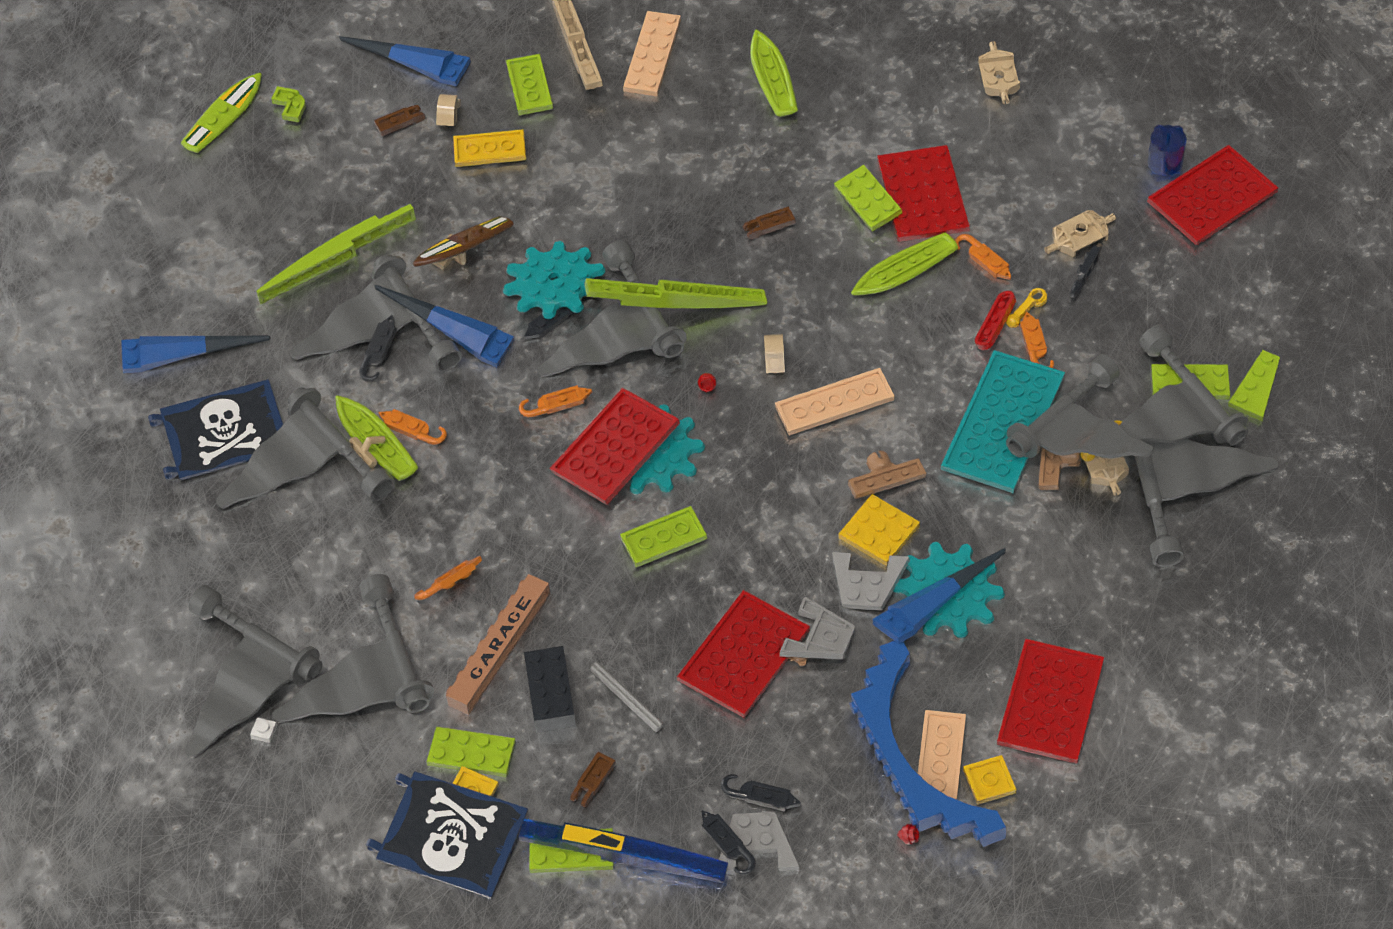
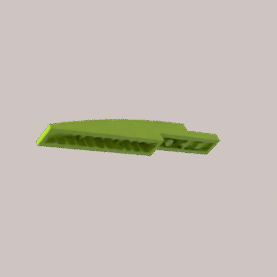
[256,204,416,304]
[584,278,767,308]

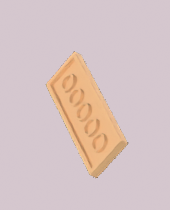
[623,11,681,96]
[775,368,895,436]
[918,710,966,825]

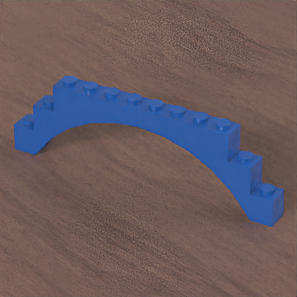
[849,641,1006,847]

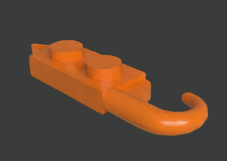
[955,234,1011,280]
[1020,312,1054,368]
[519,385,592,418]
[379,409,447,445]
[414,556,482,601]

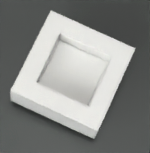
[250,718,277,743]

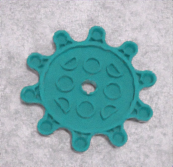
[503,241,606,319]
[630,404,705,494]
[893,542,1005,638]

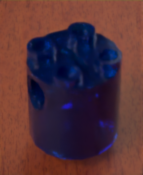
[1147,125,1187,176]

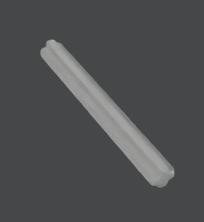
[591,662,663,732]

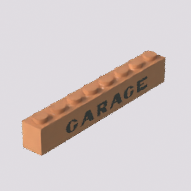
[446,574,550,715]

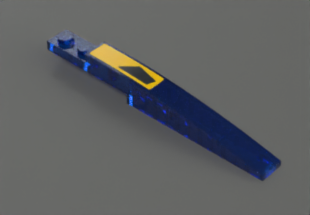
[519,819,728,883]

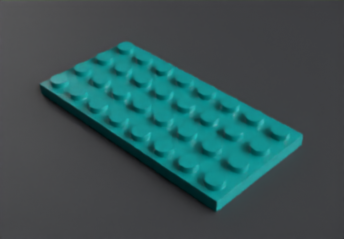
[941,350,1065,493]

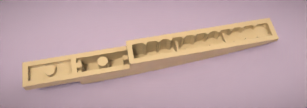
[551,0,603,90]

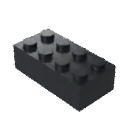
[524,646,576,733]

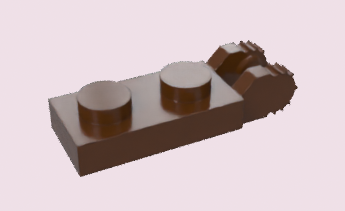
[374,105,425,136]
[742,206,796,240]
[570,752,616,807]

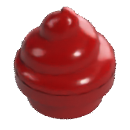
[698,373,717,392]
[897,824,919,845]

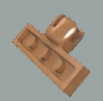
[1039,447,1081,490]
[848,450,926,499]

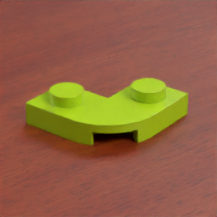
[271,86,306,122]

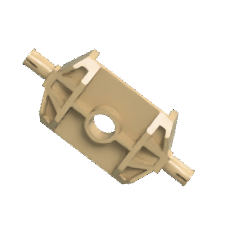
[978,41,1020,104]
[1044,210,1116,257]
[1085,456,1129,496]

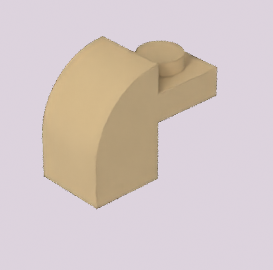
[436,94,461,126]
[764,334,785,373]

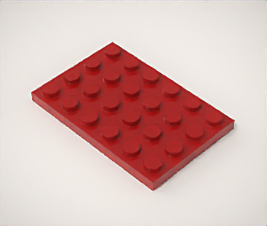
[877,145,970,242]
[1147,145,1278,246]
[550,388,680,505]
[677,590,810,718]
[997,639,1104,764]

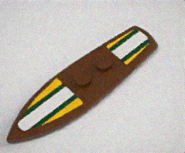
[413,216,514,267]

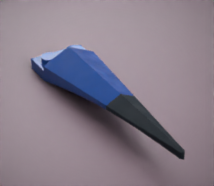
[339,36,471,86]
[375,285,514,368]
[121,335,271,374]
[873,548,1006,644]

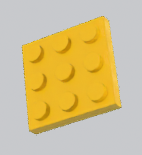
[838,494,920,566]

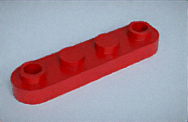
[975,291,1016,350]

